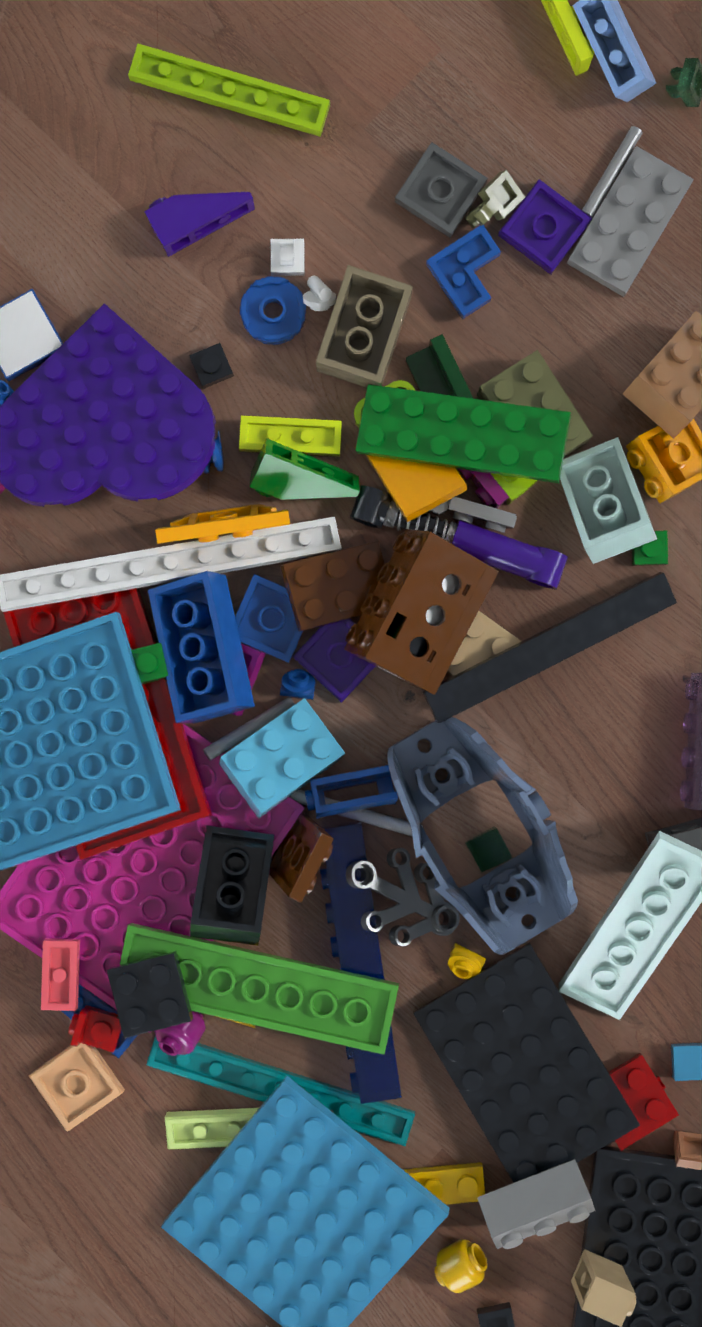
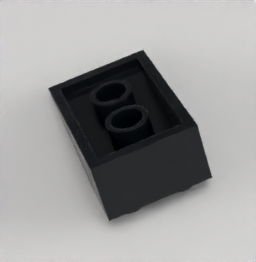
[190,825,274,946]

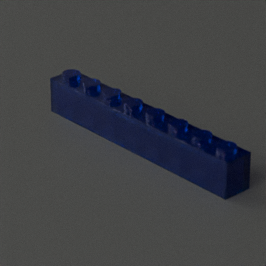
[320,821,402,1104]

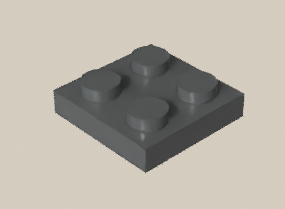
[395,142,488,238]

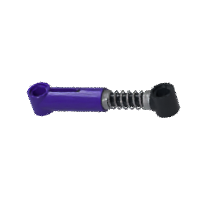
[350,485,568,590]

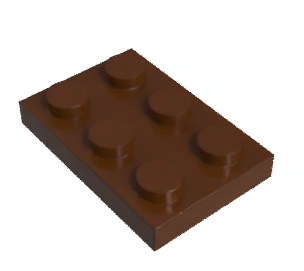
[281,541,385,632]
[269,813,334,903]

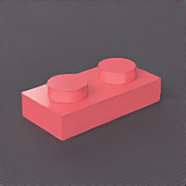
[41,938,80,1011]

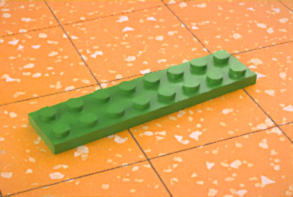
[120,923,399,1055]

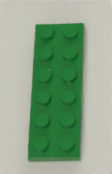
[355,384,572,483]

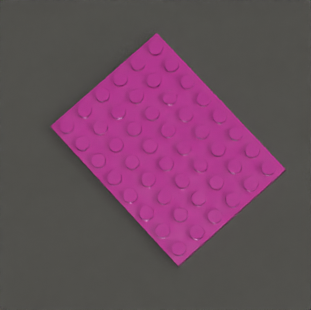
[0,723,305,1033]

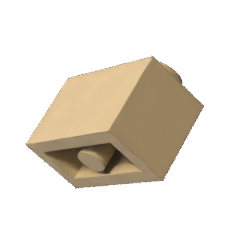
[571,1249,636,1327]

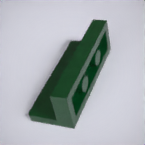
[406,334,474,399]

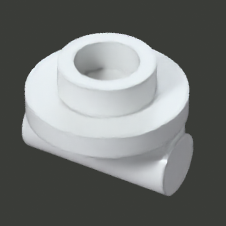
[303,275,336,311]

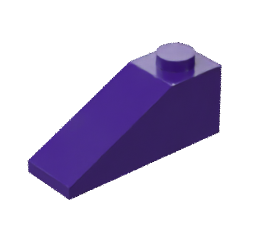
[144,192,255,257]

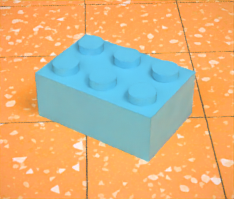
[219,698,345,819]

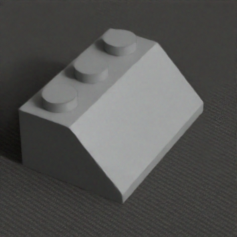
[477,1159,595,1249]

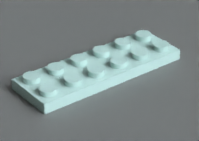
[559,831,702,1020]

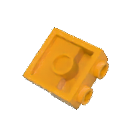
[626,419,702,504]

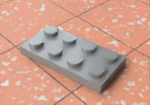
[567,146,694,297]

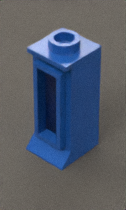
[305,765,398,819]

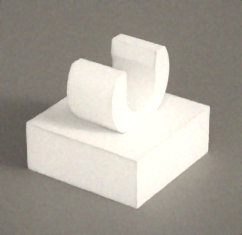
[271,239,305,276]

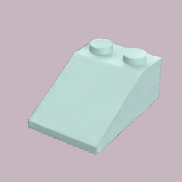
[560,437,657,564]

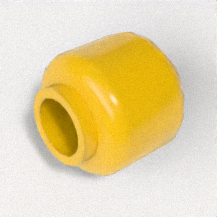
[434,1239,487,1293]

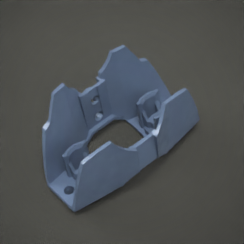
[387,717,578,955]

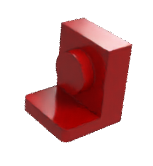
[68,1005,122,1053]

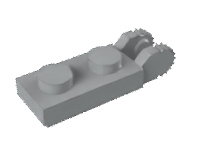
[429,497,517,533]

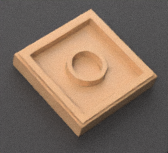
[29,1043,125,1132]

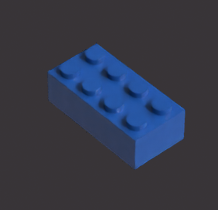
[148,571,255,724]

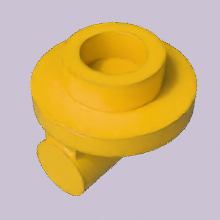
[448,943,486,979]

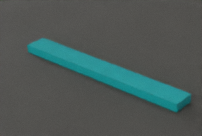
[146,1036,415,1146]

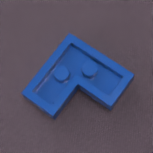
[426,225,501,320]

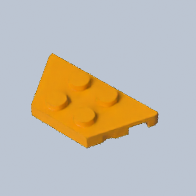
[155,504,290,544]

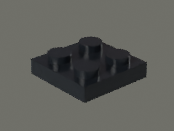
[107,951,193,1038]

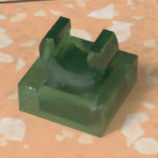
[666,58,702,107]

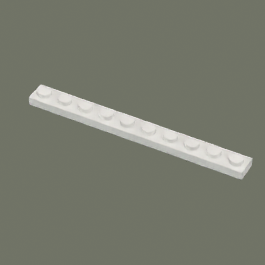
[0,517,342,612]

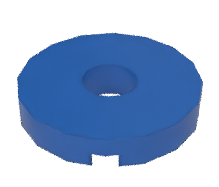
[240,276,306,345]

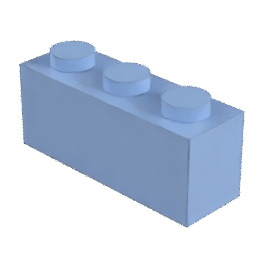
[572,0,656,102]

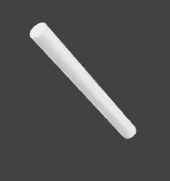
[291,790,423,836]

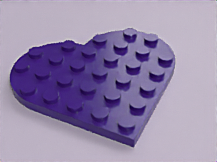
[0,303,216,507]

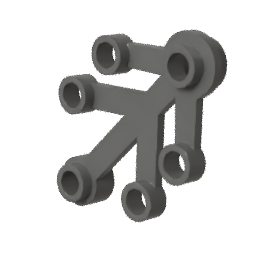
[346,848,460,947]

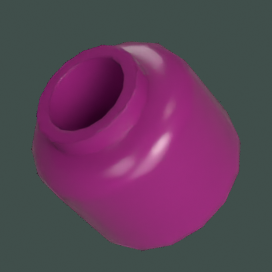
[154,1011,206,1056]

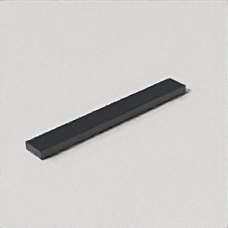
[422,572,677,723]

